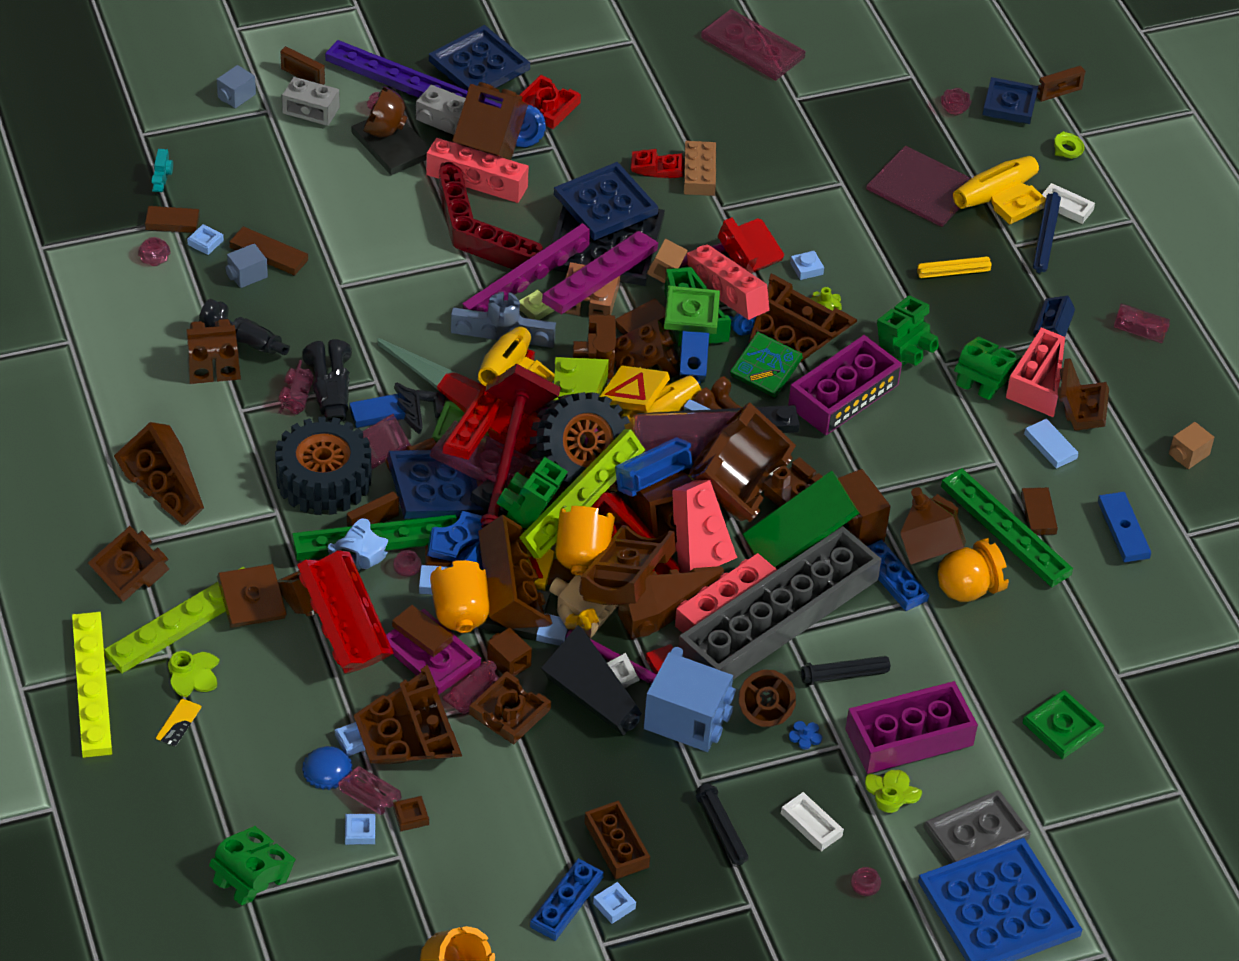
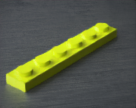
[72,612,112,758]

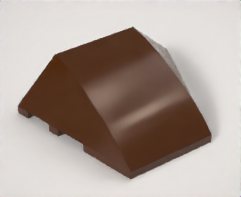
[749,273,857,364]
[353,664,462,764]

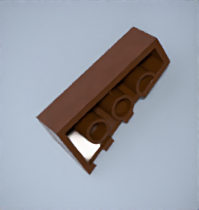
[478,514,553,629]

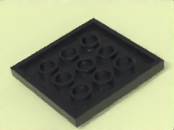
[551,206,665,286]

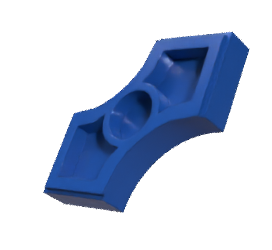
[427,511,482,562]

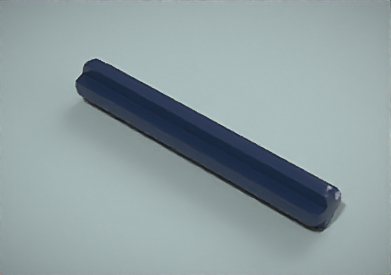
[1033,192,1061,273]

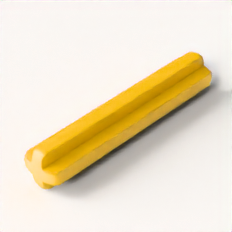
[917,256,991,278]

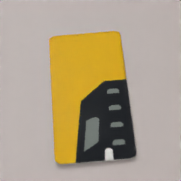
[156,699,202,746]

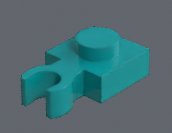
[152,149,173,192]

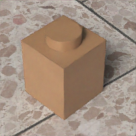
[647,238,688,283]
[1169,422,1215,469]

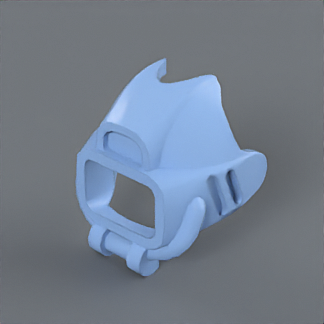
[328,518,388,571]

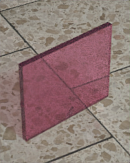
[866,146,971,227]

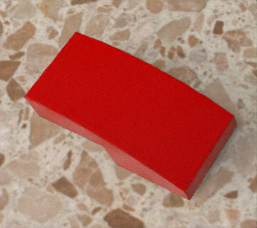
[631,149,684,178]

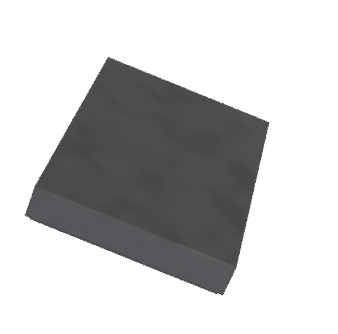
[924,790,1031,864]

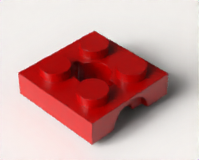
[519,75,581,129]

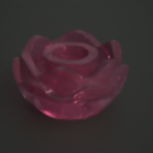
[941,88,971,115]
[138,237,171,266]

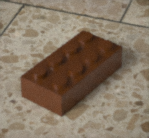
[584,800,650,880]

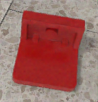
[717,217,784,273]

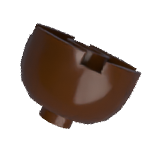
[363,86,408,137]
[738,669,796,727]

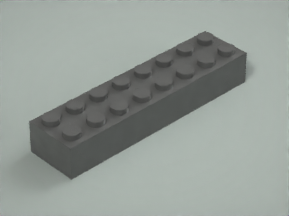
[678,526,881,680]

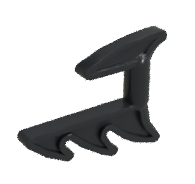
[394,382,446,434]

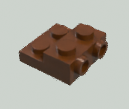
[88,526,169,602]

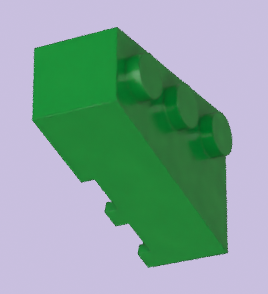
[664,267,731,346]

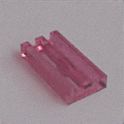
[338,766,402,815]

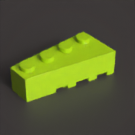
[554,357,609,458]

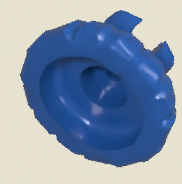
[515,105,546,148]

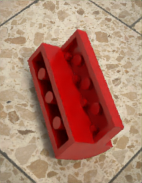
[297,550,394,673]

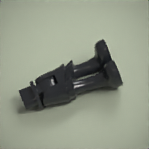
[199,299,290,355]
[302,339,352,422]

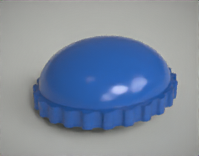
[302,746,352,790]

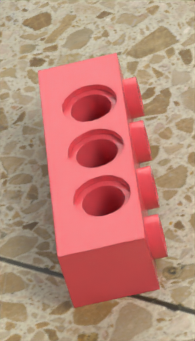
[426,138,529,203]
[687,244,769,320]
[675,553,777,633]

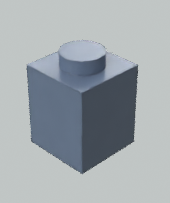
[217,65,256,108]
[225,243,268,288]

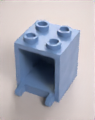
[644,647,736,752]

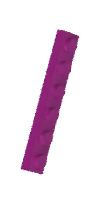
[463,224,590,312]
[542,231,659,315]

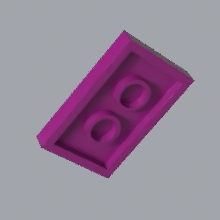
[386,609,481,695]

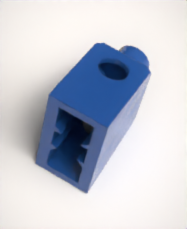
[679,331,709,385]

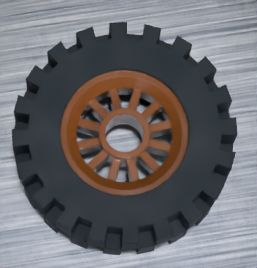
[530,392,630,487]
[275,417,372,515]

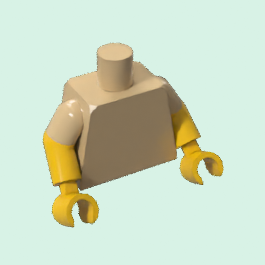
[550,575,618,638]

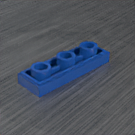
[1098,492,1151,562]
[867,540,929,611]
[530,858,604,941]

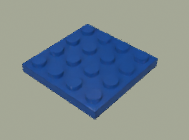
[918,838,1083,961]

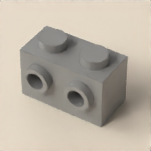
[282,77,340,126]
[416,85,466,135]

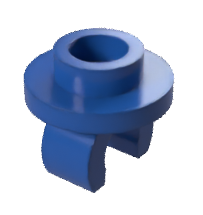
[729,313,756,335]

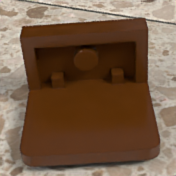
[615,319,680,378]
[1058,358,1109,431]

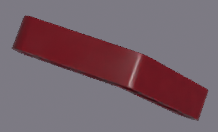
[439,164,543,269]

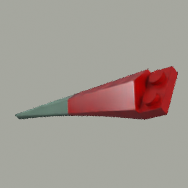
[377,338,541,458]

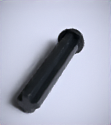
[801,656,891,685]
[696,783,749,866]

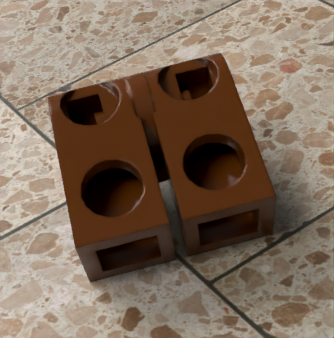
[573,315,616,383]
[187,319,241,384]
[763,457,823,508]

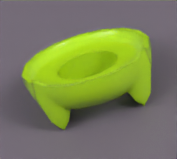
[1054,131,1085,159]

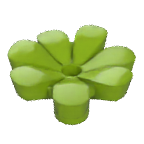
[810,287,842,311]

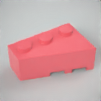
[1006,327,1065,418]
[672,480,737,573]

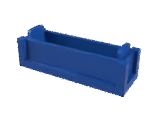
[615,437,693,497]

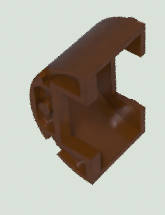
[689,402,796,522]

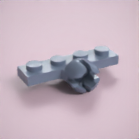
[451,292,556,348]

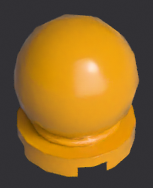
[937,538,1009,602]

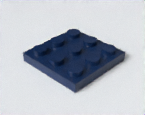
[429,25,530,91]
[554,162,658,240]
[387,450,485,519]

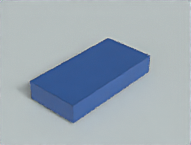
[349,394,405,428]

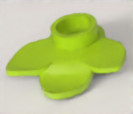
[168,651,220,697]
[865,770,922,813]

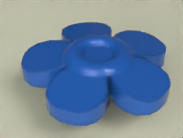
[789,721,822,750]

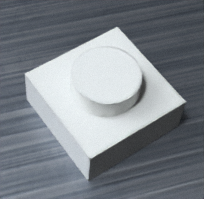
[607,653,640,688]

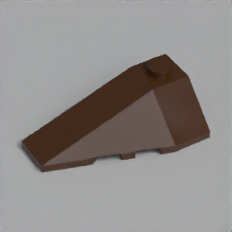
[114,422,204,525]
[618,566,724,639]

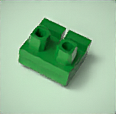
[877,295,939,367]
[954,336,1023,400]
[496,457,568,529]
[209,826,296,905]

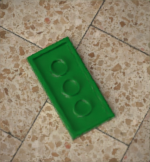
[743,471,859,570]

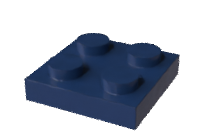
[983,77,1038,124]

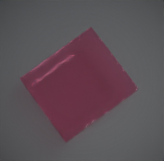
[363,414,411,469]

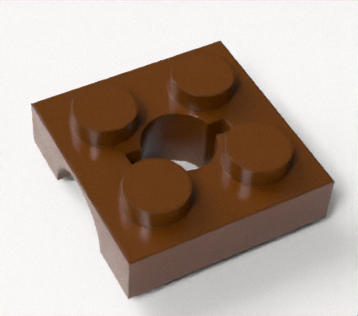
[469,671,551,745]

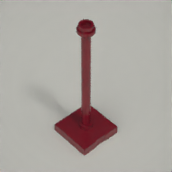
[481,364,561,528]

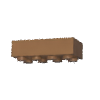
[684,141,716,196]

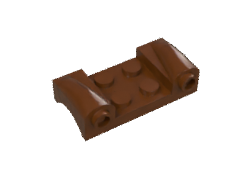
[579,525,676,605]

